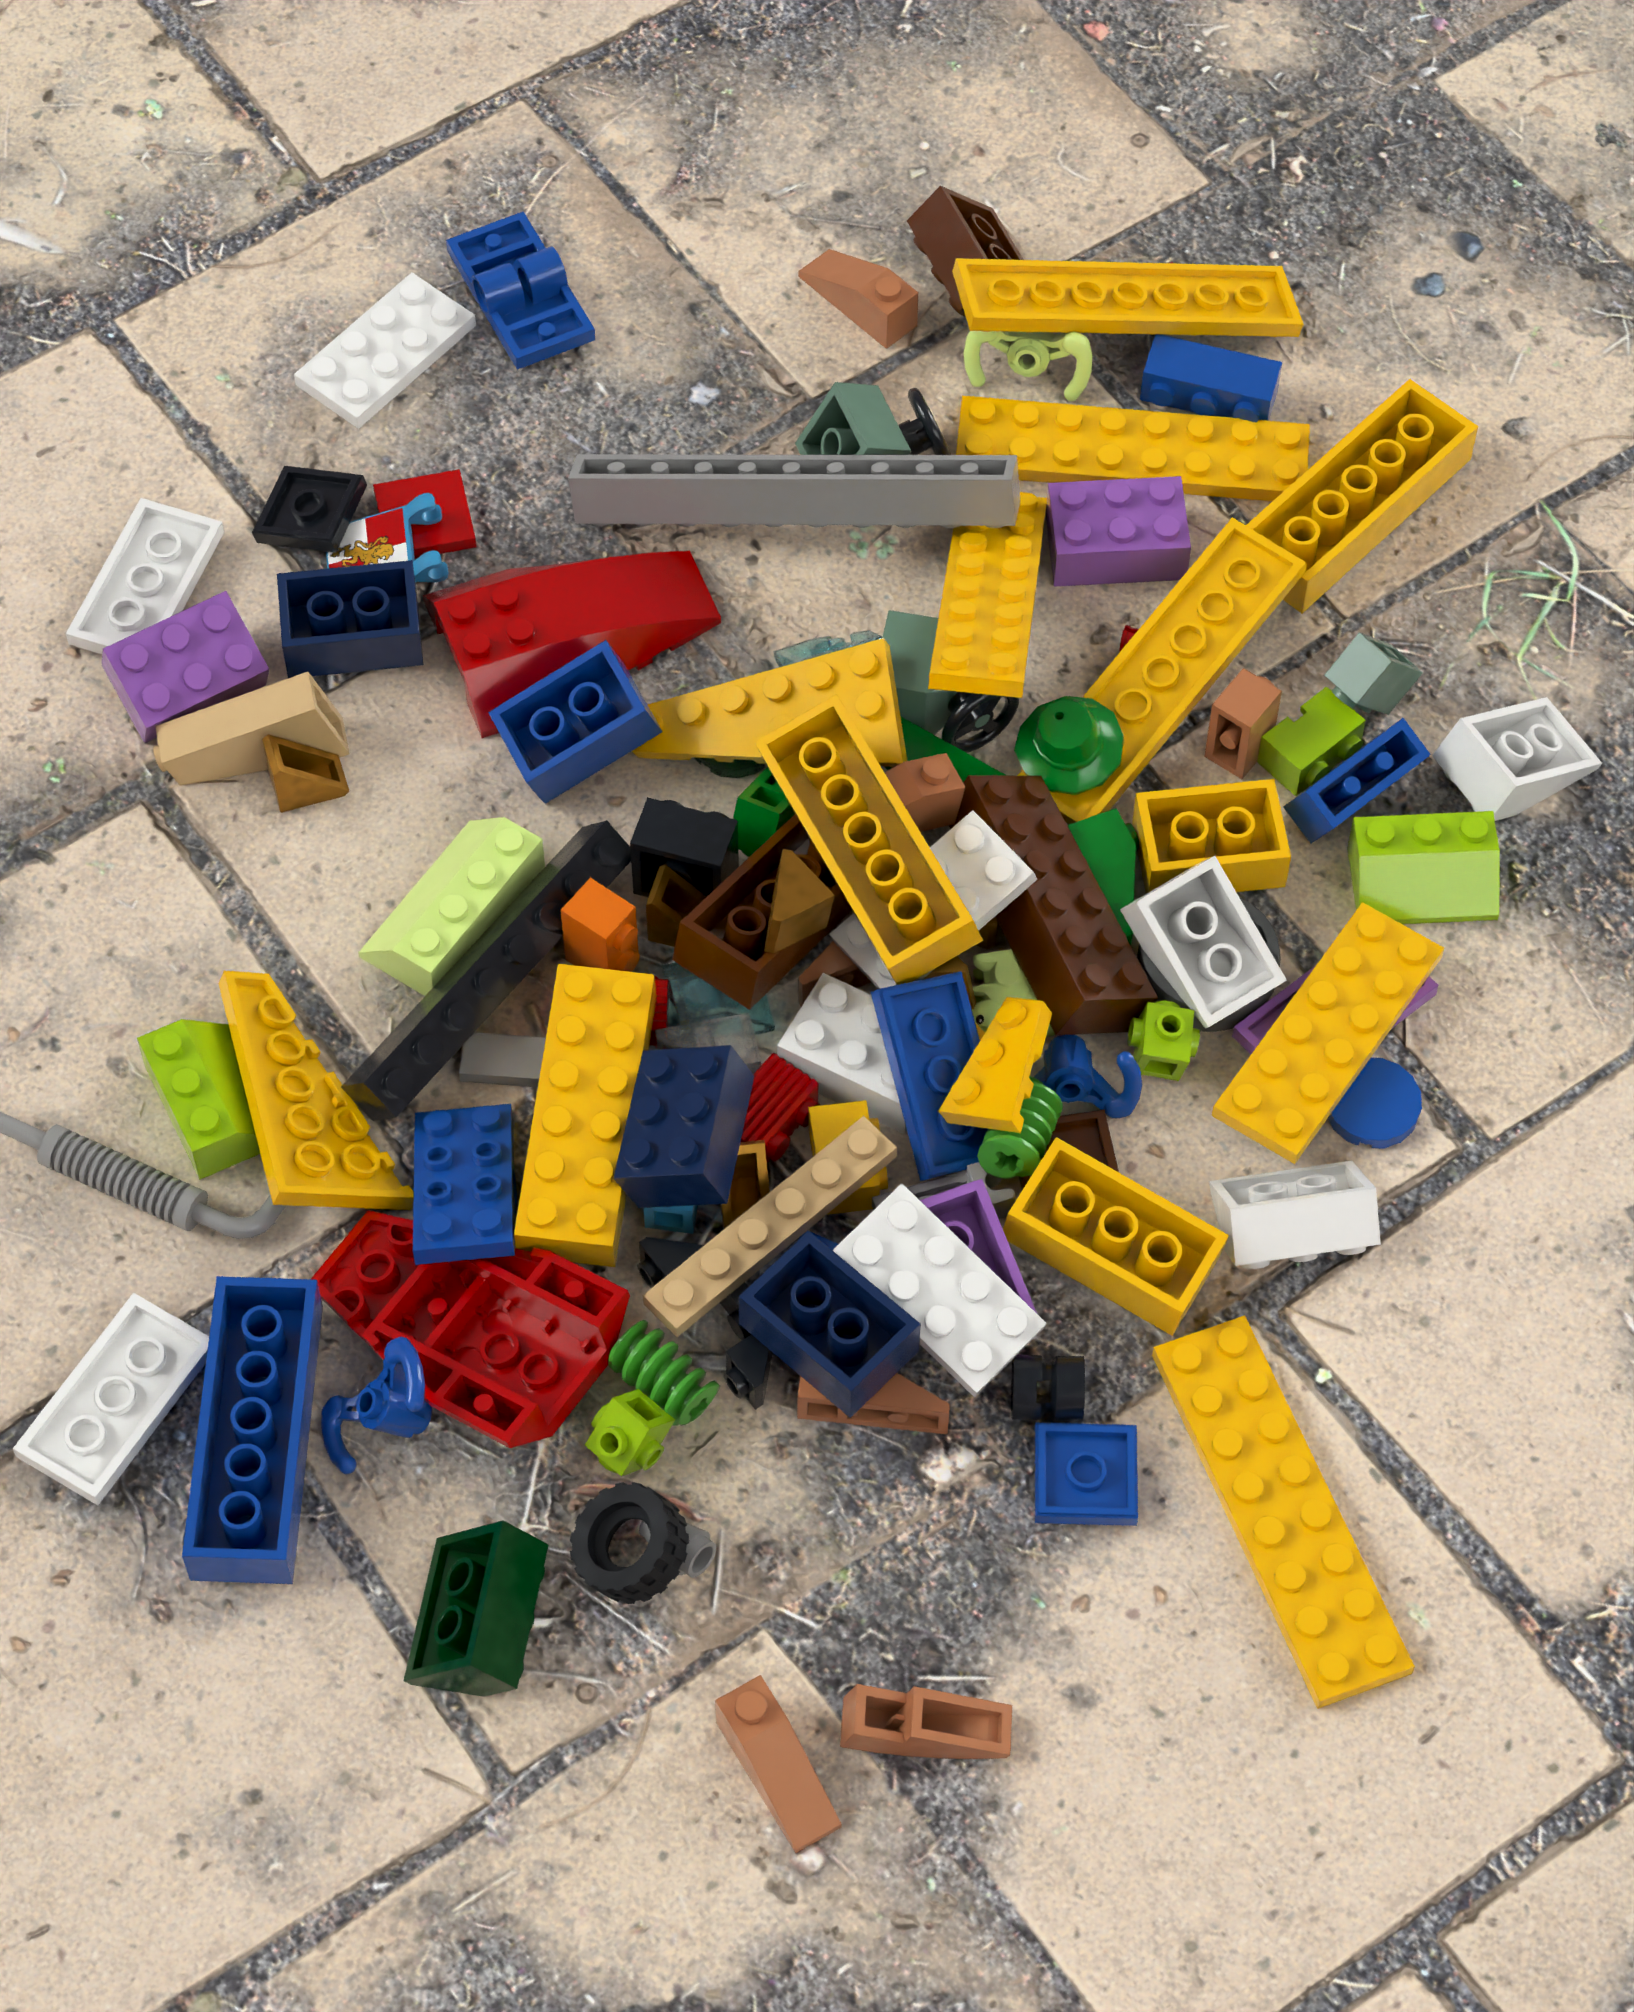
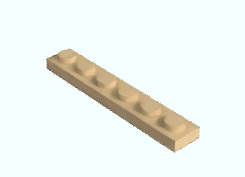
[643,1116,897,1337]

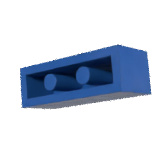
[1140,334,1282,423]
[1283,718,1431,844]

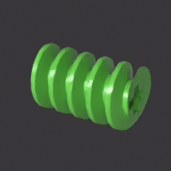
[977,1076,1063,1179]
[608,1320,720,1426]

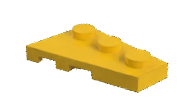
[938,997,1052,1133]

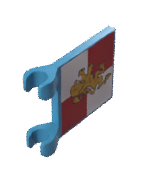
[326,493,449,583]

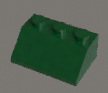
[403,1520,549,1697]

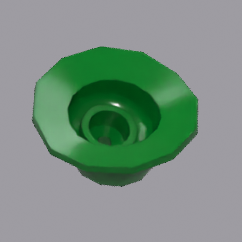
[1014,696,1124,795]

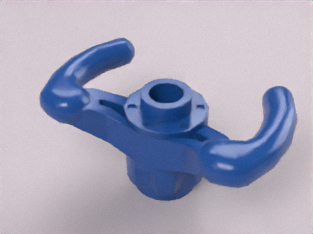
[1034,1035,1143,1119]
[321,1337,432,1475]

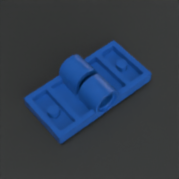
[446,211,595,370]
[413,1104,518,1265]

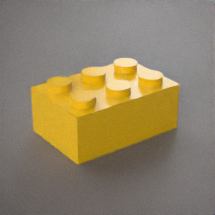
[1132,779,1291,894]

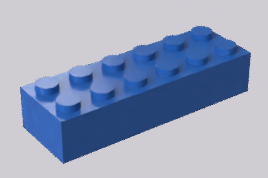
[182,1276,323,1584]

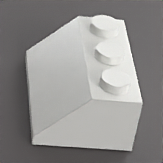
[1209,1161,1381,1269]

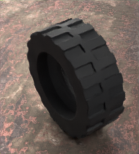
[570,1482,689,1604]

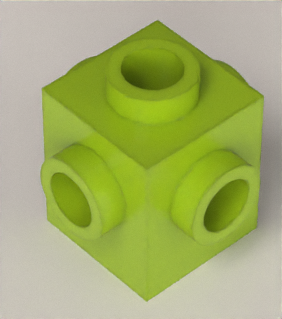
[1127,1001,1200,1081]
[585,1389,675,1477]

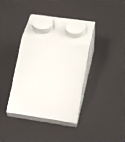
[1432,697,1602,821]
[1120,856,1287,1029]

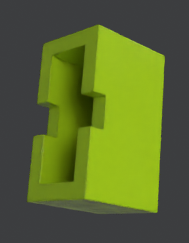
[1257,686,1366,796]

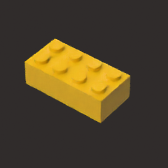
[1003,1137,1229,1336]

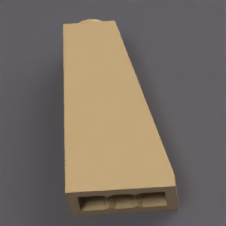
[153,672,350,786]

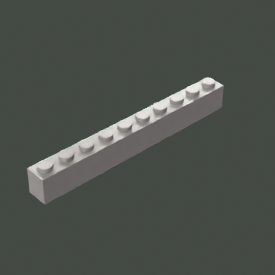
[568,454,1020,528]

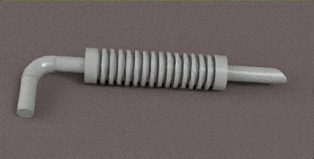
[0,1112,286,1239]

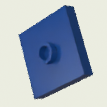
[1035,1422,1138,1526]

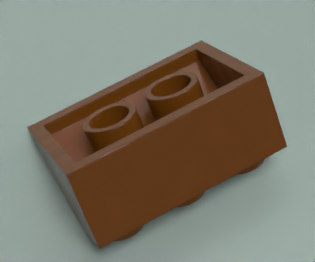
[907,185,1024,317]

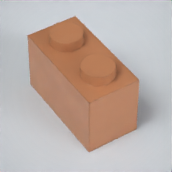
[1204,668,1282,779]

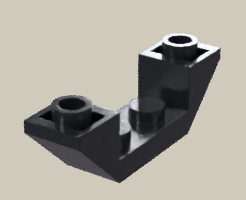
[637,1237,773,1410]

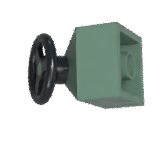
[795,382,951,455]
[882,610,1019,753]

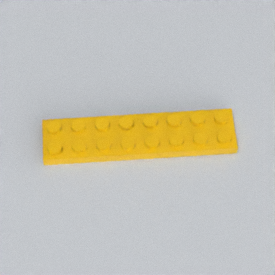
[952,258,1303,337]
[956,396,1310,501]
[928,492,1047,698]
[1017,517,1306,824]
[1152,1315,1415,1709]

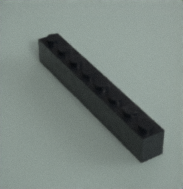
[341,820,631,1121]

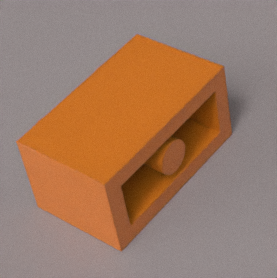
[561,877,640,972]

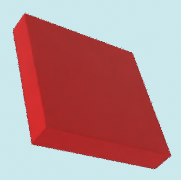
[373,469,477,558]

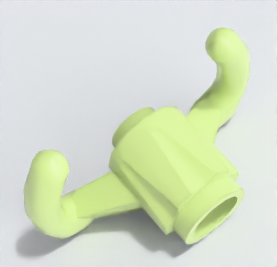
[963,331,1093,401]

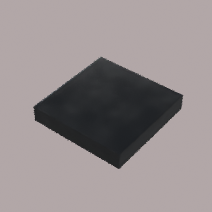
[252,466,367,553]

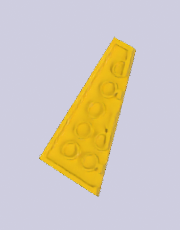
[632,638,907,768]
[218,971,414,1210]

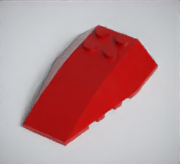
[423,550,721,738]
[311,1210,630,1448]

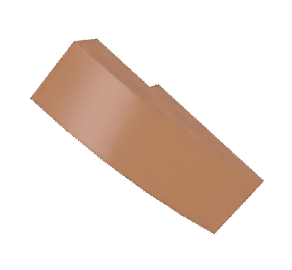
[840,1684,1013,1759]

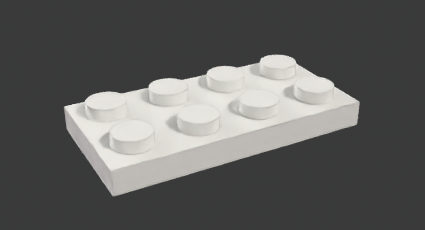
[294,272,476,429]
[66,498,224,654]
[829,810,1037,989]
[833,1183,1047,1397]
[13,1293,209,1505]

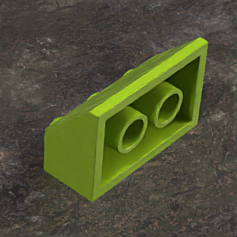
[1347,811,1500,924]
[137,1019,260,1180]

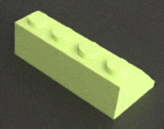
[358,817,545,996]

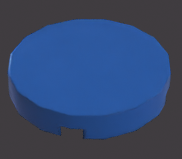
[1328,1058,1422,1149]

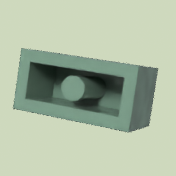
[1324,632,1423,715]

